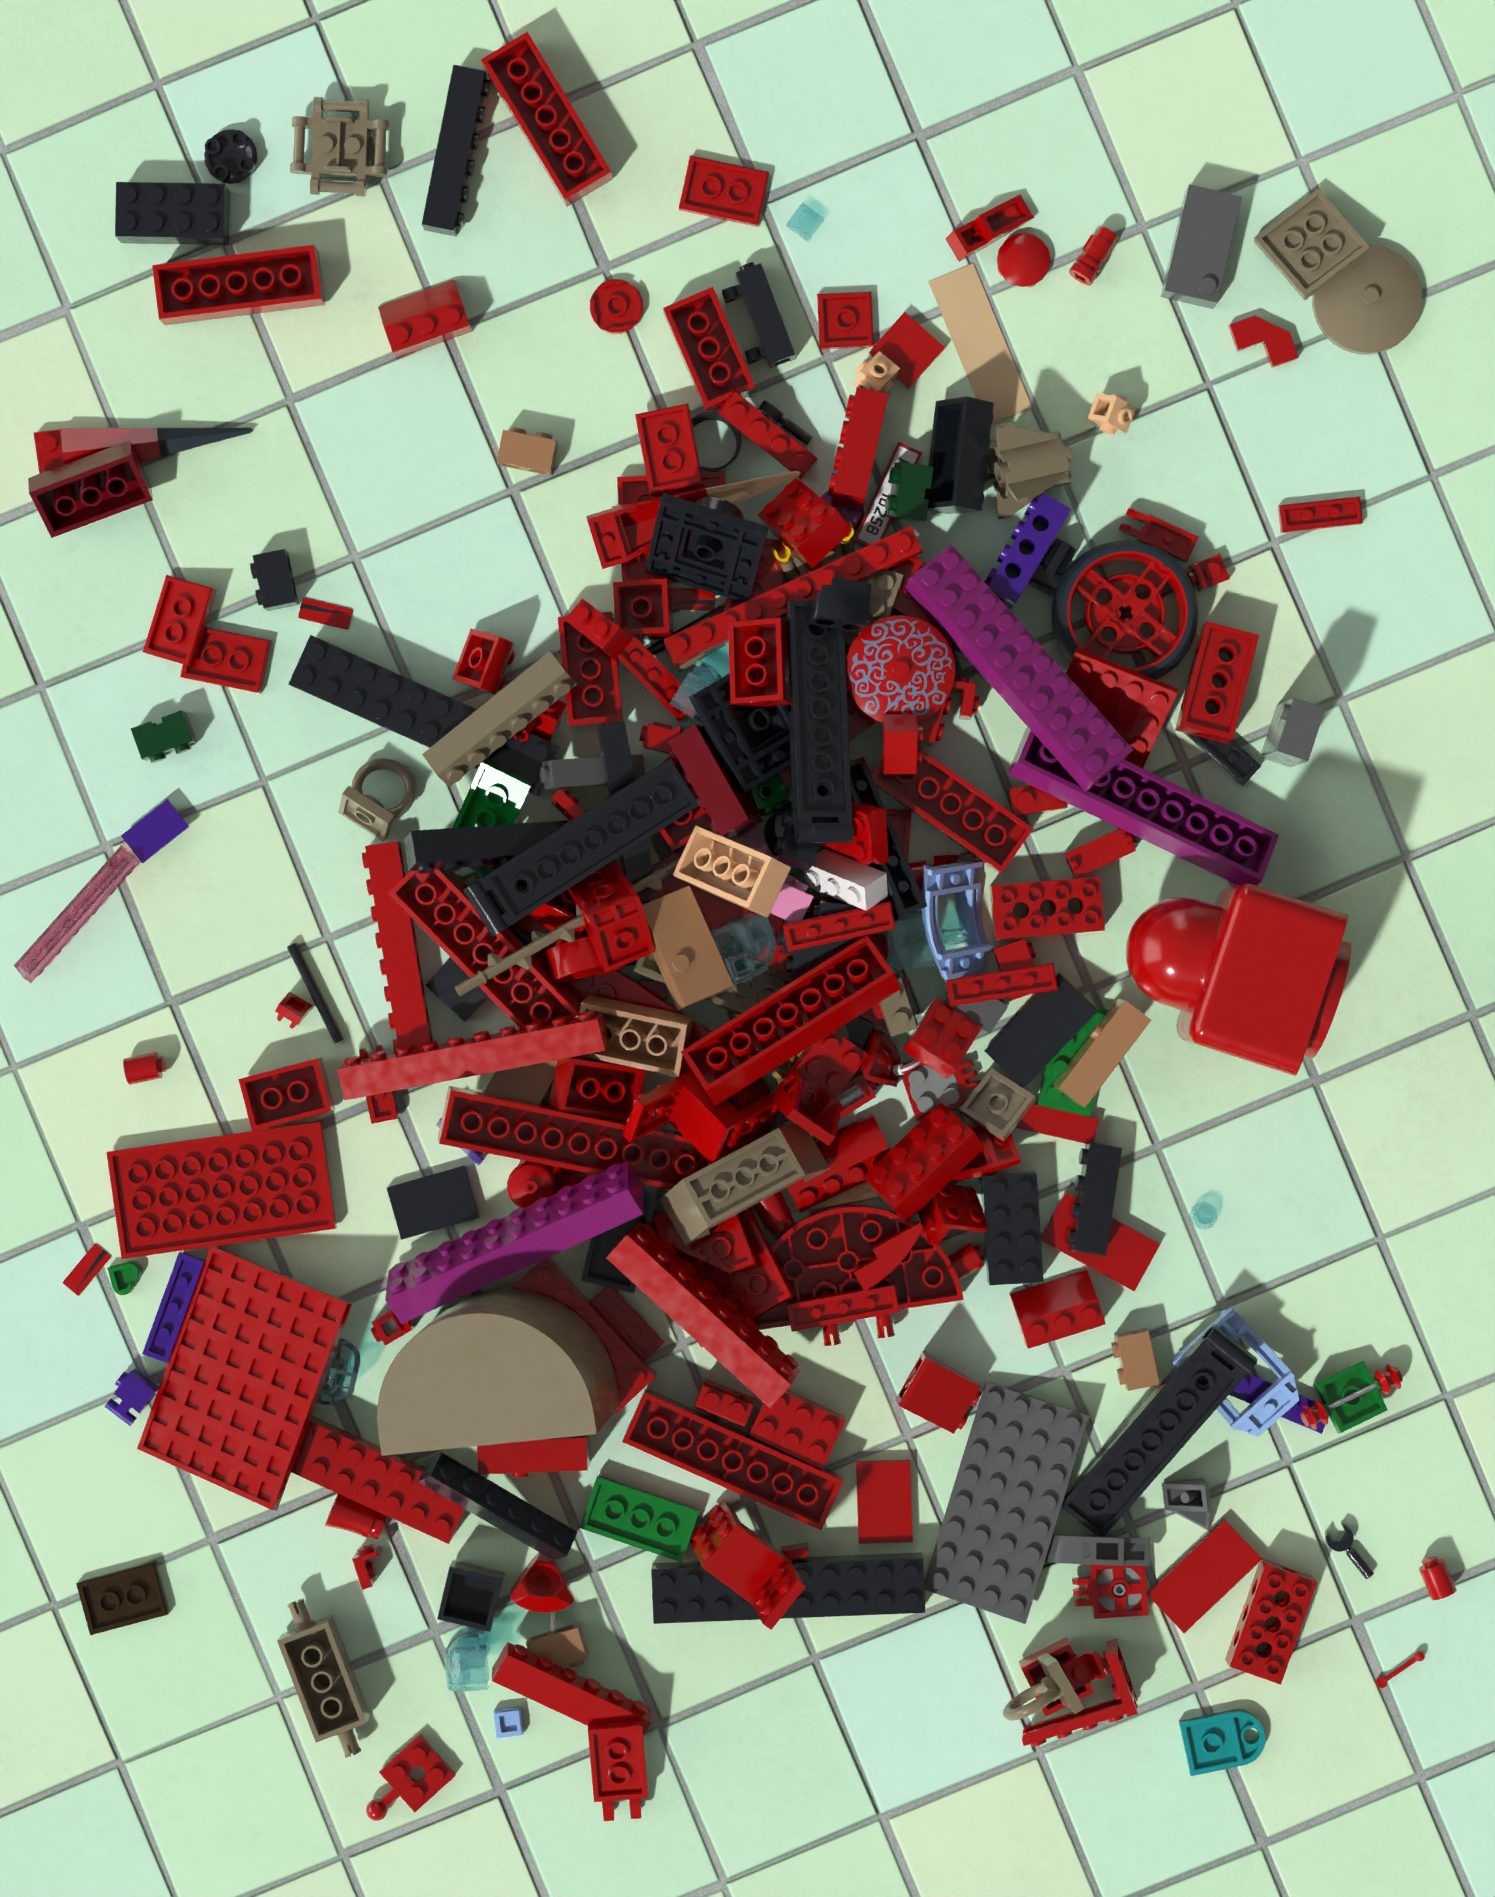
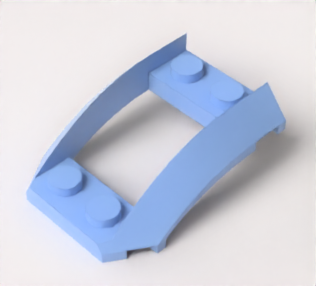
[921,859,993,980]
[1172,1308,1299,1436]

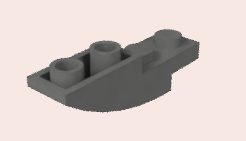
[1045,1535,1150,1566]

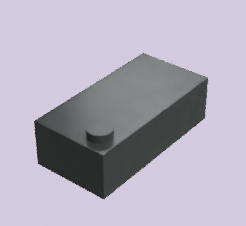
[1161,184,1242,309]
[1260,698,1326,767]

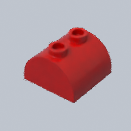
[452,629,515,695]

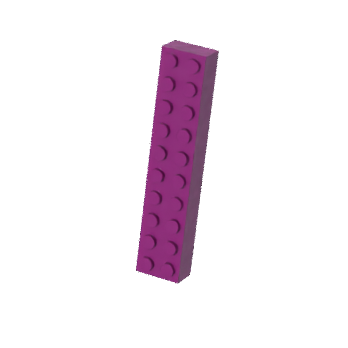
[905,545,1133,792]
[1008,727,1279,886]
[385,1161,643,1324]

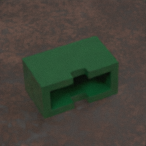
[885,462,934,522]
[131,710,197,763]

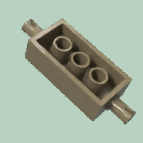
[277,1598,371,1758]

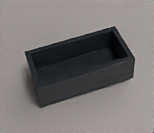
[115,182,230,245]
[925,397,994,514]
[980,1171,1044,1285]
[581,1184,660,1293]

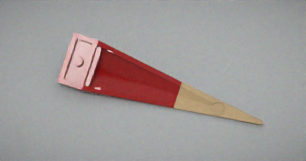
[586,471,800,569]
[808,1122,1021,1212]

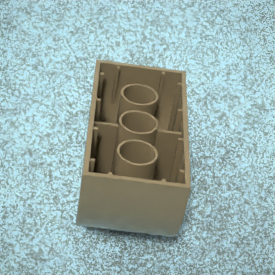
[377,1289,620,1456]

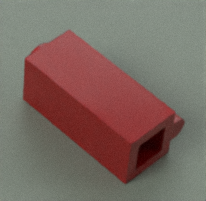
[1063,828,1138,878]

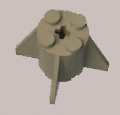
[987,423,1072,519]

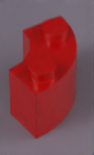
[545,936,627,982]

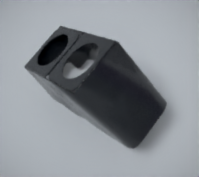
[810,577,872,633]

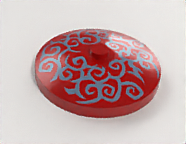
[845,615,955,724]

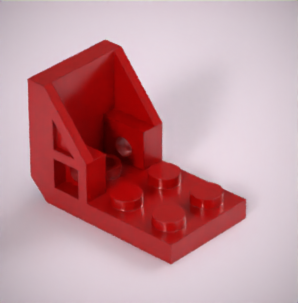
[567,860,655,972]
[772,1030,869,1146]

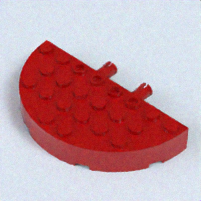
[753,1204,964,1346]

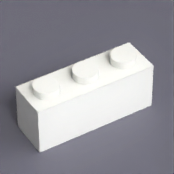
[804,849,888,911]

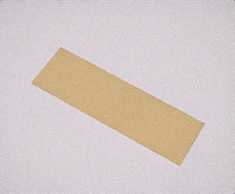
[928,263,1032,425]

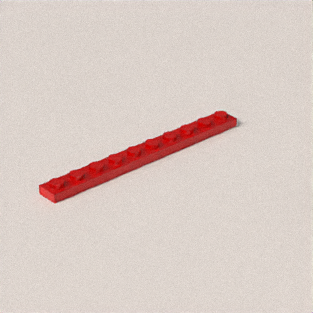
[663,526,923,665]

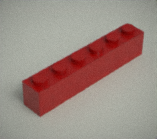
[492,1642,652,1736]

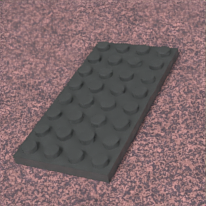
[924,1381,1090,1624]

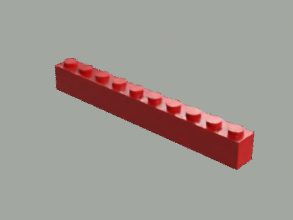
[337,1011,610,1100]

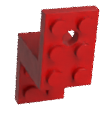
[623,1071,779,1163]
[690,1499,806,1630]

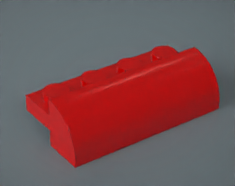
[787,1114,890,1212]

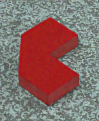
[1228,316,1299,368]

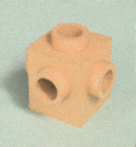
[853,351,900,394]
[1087,393,1136,435]

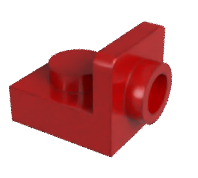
[1187,554,1230,592]
[352,1544,382,1590]
[1060,1651,1107,1690]

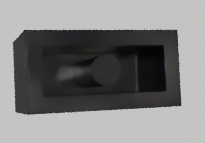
[250,549,299,611]

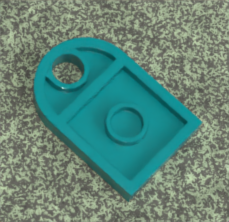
[1179,1709,1265,1776]

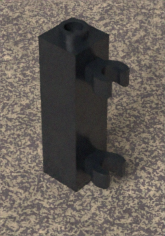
[722,262,795,369]

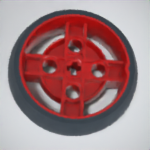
[1052,541,1198,680]

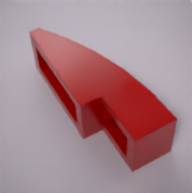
[945,194,1034,262]
[853,1221,923,1292]

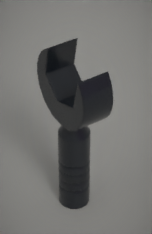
[758,400,813,446]
[1324,1523,1374,1579]

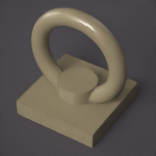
[338,758,416,842]
[1003,1652,1085,1721]

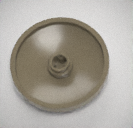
[1312,245,1422,355]

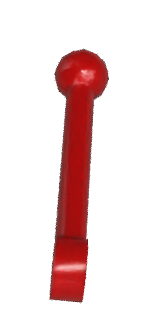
[1376,1651,1425,1688]

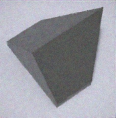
[1162,1478,1211,1531]

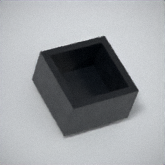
[437,1560,505,1632]

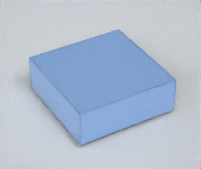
[493,1706,524,1738]

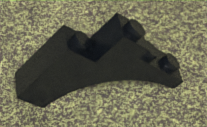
[777,897,884,987]

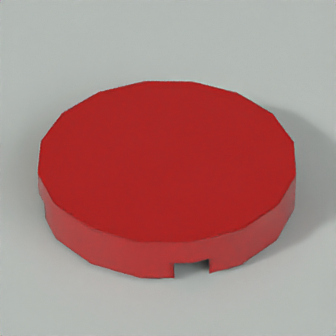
[590,279,643,334]

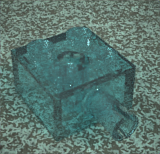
[885,911,969,971]

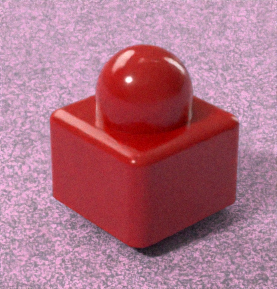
[1126,883,1351,1076]

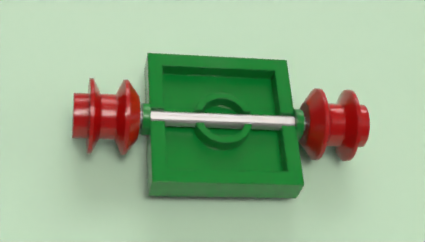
[1300,1361,1403,1434]

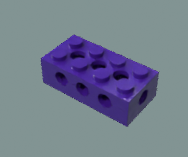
[984,493,1071,609]

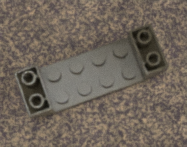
[660,1124,830,1247]

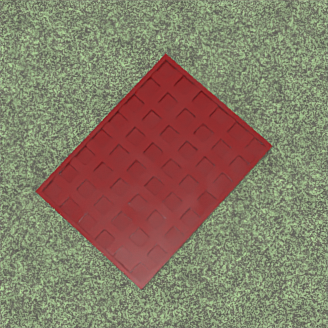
[137,1246,352,1510]

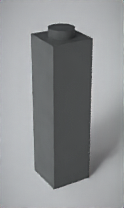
[540,754,645,790]

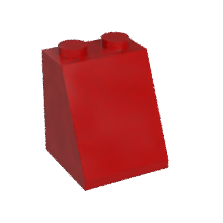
[896,1351,982,1434]

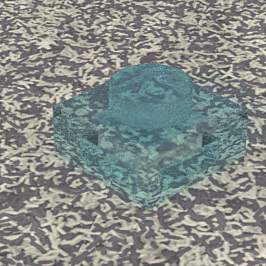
[786,202,824,242]

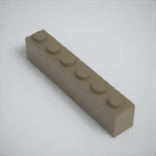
[422,651,577,787]

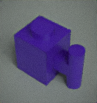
[104,1369,159,1426]

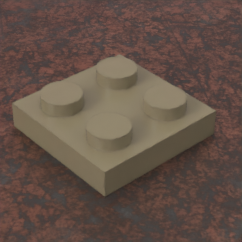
[959,1068,1036,1141]

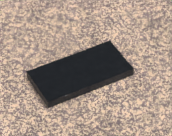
[425,923,532,1021]
[984,973,1099,1088]

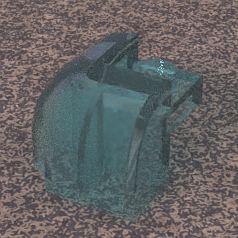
[669,659,722,726]
[710,912,777,985]
[316,1338,360,1405]
[444,1627,490,1692]

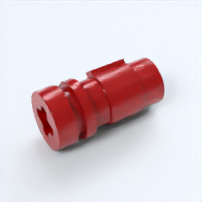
[1069,226,1118,286]

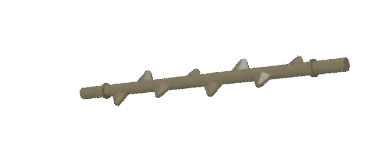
[455,857,681,996]

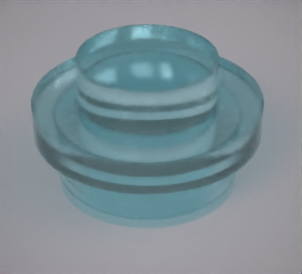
[1190,1202,1217,1229]

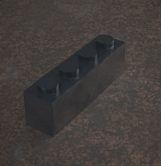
[1066,1142,1122,1257]

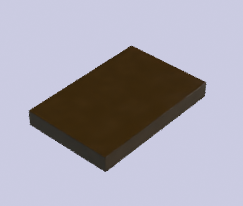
[76,1561,170,1635]

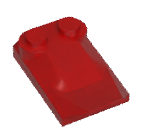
[821,801,889,865]

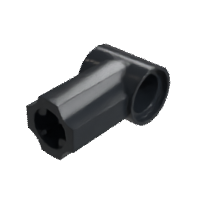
[1028,538,1076,596]

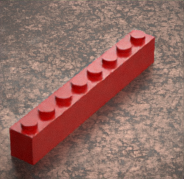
[362,841,433,1053]

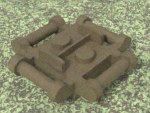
[290,97,389,197]

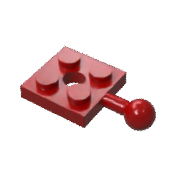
[366,1734,456,1821]

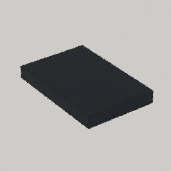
[387,1165,480,1240]

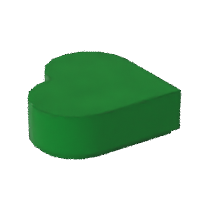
[107,1261,142,1295]

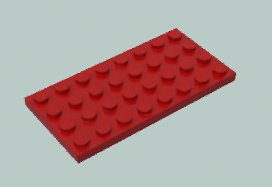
[106,1121,337,1259]

